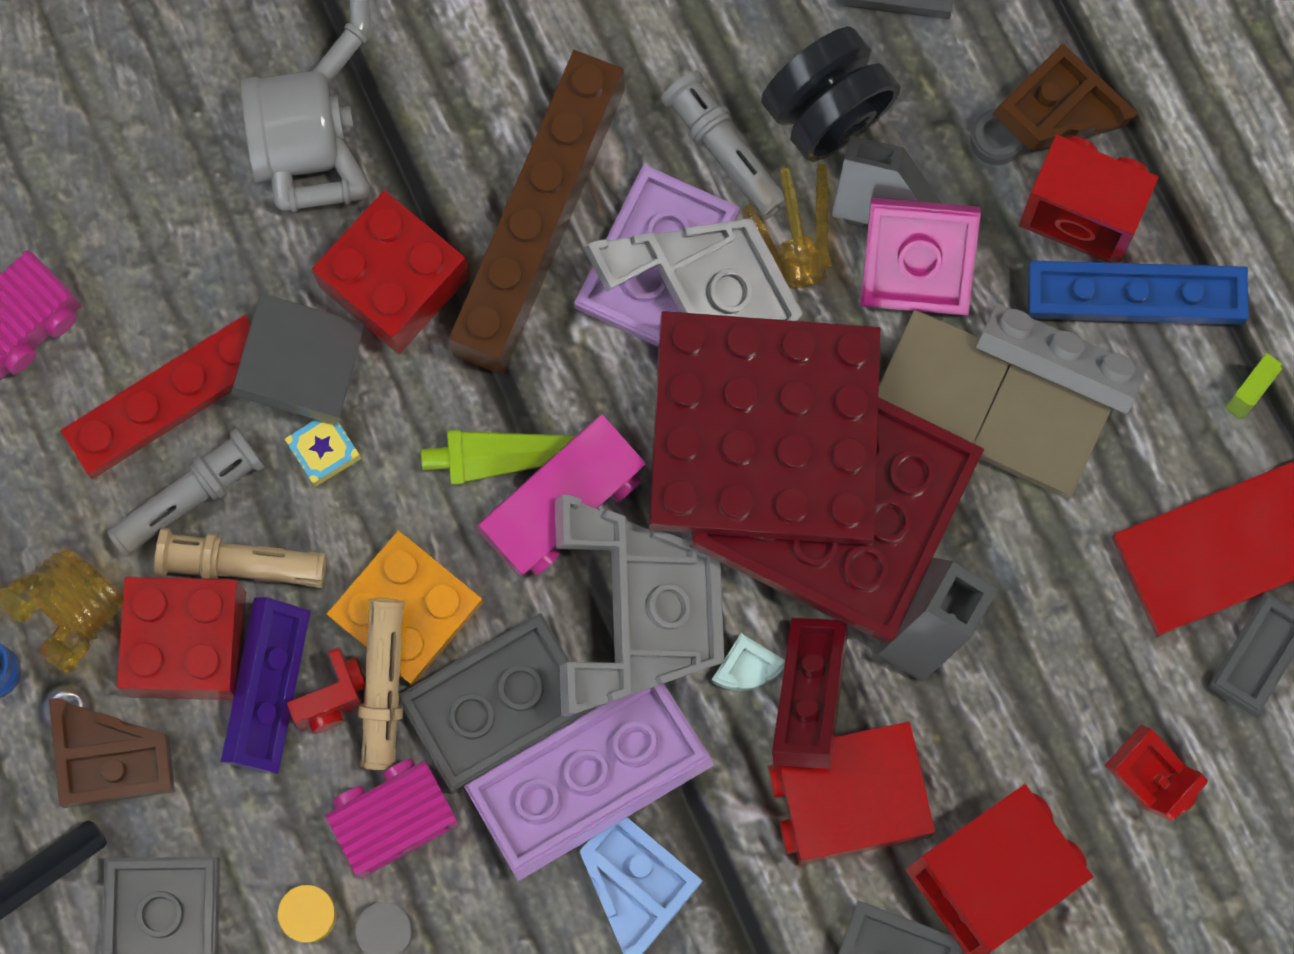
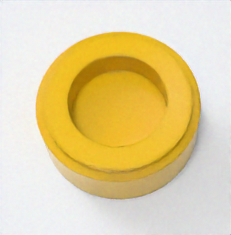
[278,885,337,943]

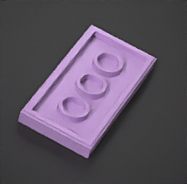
[464,684,714,881]

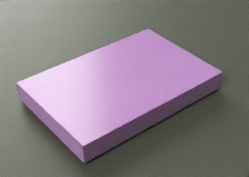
[574,164,740,347]

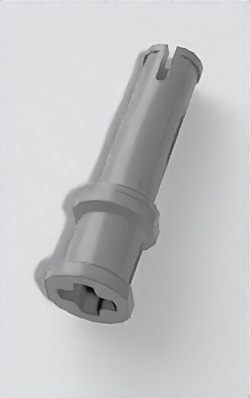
[661,70,789,220]
[106,428,265,557]

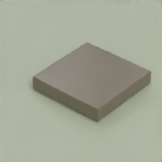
[878,309,1009,443]
[974,364,1112,500]

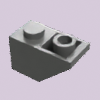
[832,136,943,227]
[874,558,998,681]

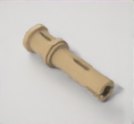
[154,527,326,588]

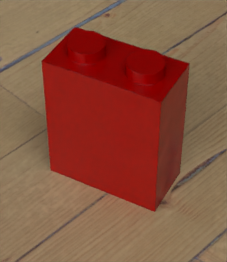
[767,721,935,865]
[905,783,1094,954]

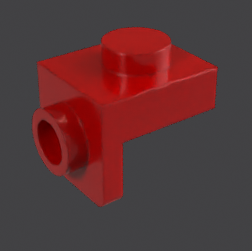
[287,647,366,734]
[1104,725,1208,821]

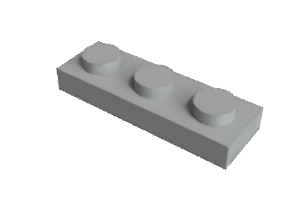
[976,303,1147,414]

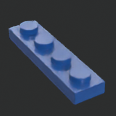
[1027,260,1249,325]

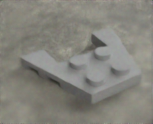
[584,218,803,321]
[555,495,724,716]

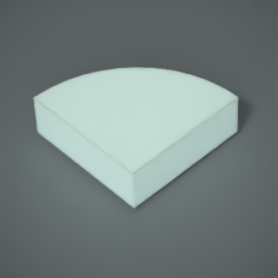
[712,633,785,691]

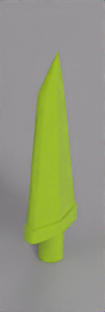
[421,429,575,485]

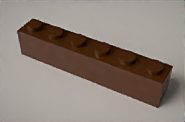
[449,49,625,376]

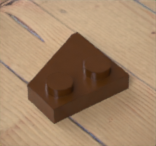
[992,43,1138,151]
[49,698,175,808]

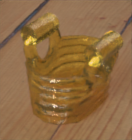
[0,546,123,673]

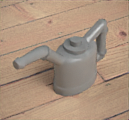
[241,0,371,212]

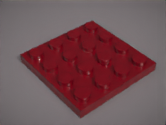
[649,311,881,545]
[690,397,984,643]

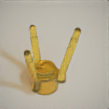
[744,164,832,289]

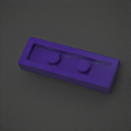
[221,597,311,774]

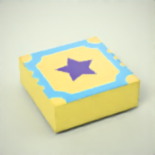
[285,419,361,487]

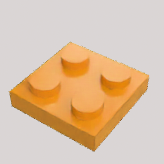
[327,530,484,687]

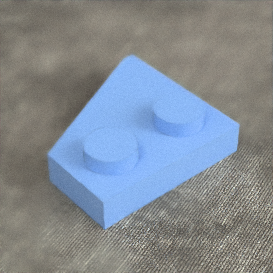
[579,817,703,954]

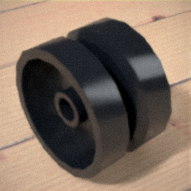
[761,26,901,162]

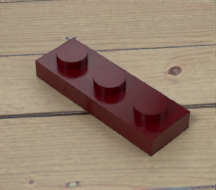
[772,618,848,769]

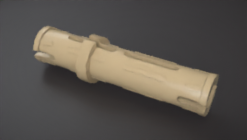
[358,598,405,770]

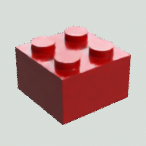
[1018,134,1159,263]
[311,190,470,355]
[117,577,247,700]

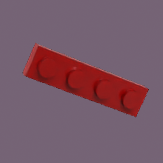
[60,315,251,479]

